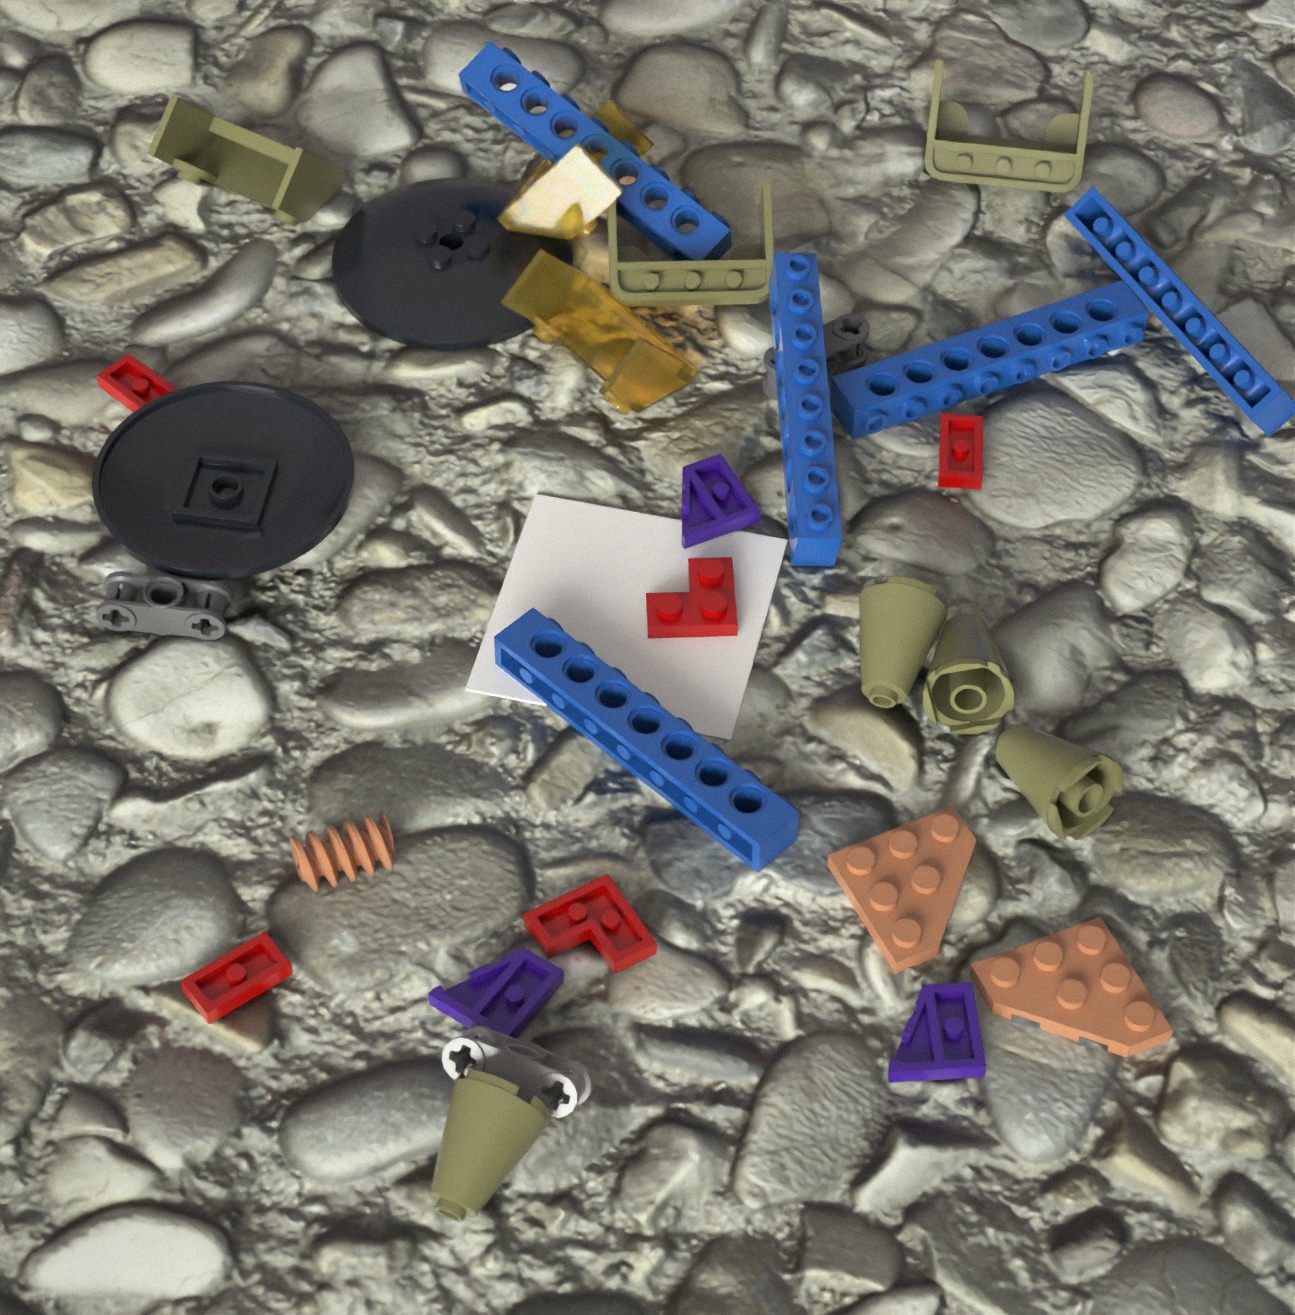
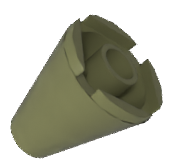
[859,576,949,708]
[922,613,1015,734]
[995,724,1124,840]
[429,1070,552,1222]

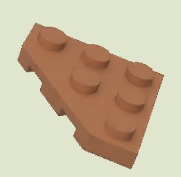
[827,806,977,973]
[969,917,1173,1057]

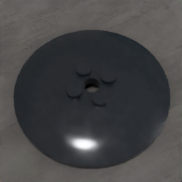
[332,178,573,350]
[92,381,355,579]

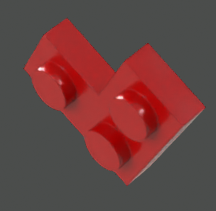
[646,557,738,639]
[523,874,657,974]

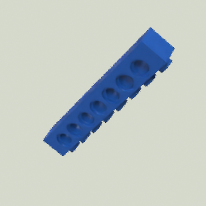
[459,41,732,261]
[1063,187,1295,437]
[768,252,842,566]
[830,280,1148,440]
[494,607,799,873]

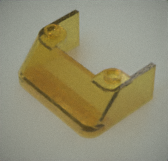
[496,98,654,240]
[501,249,700,415]

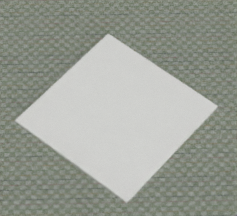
[465,494,788,742]

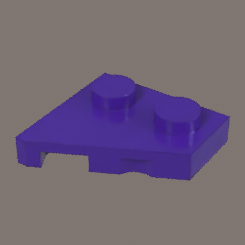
[682,453,760,549]
[428,947,564,1038]
[888,982,987,1083]

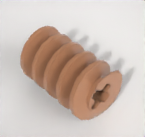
[290,811,395,893]

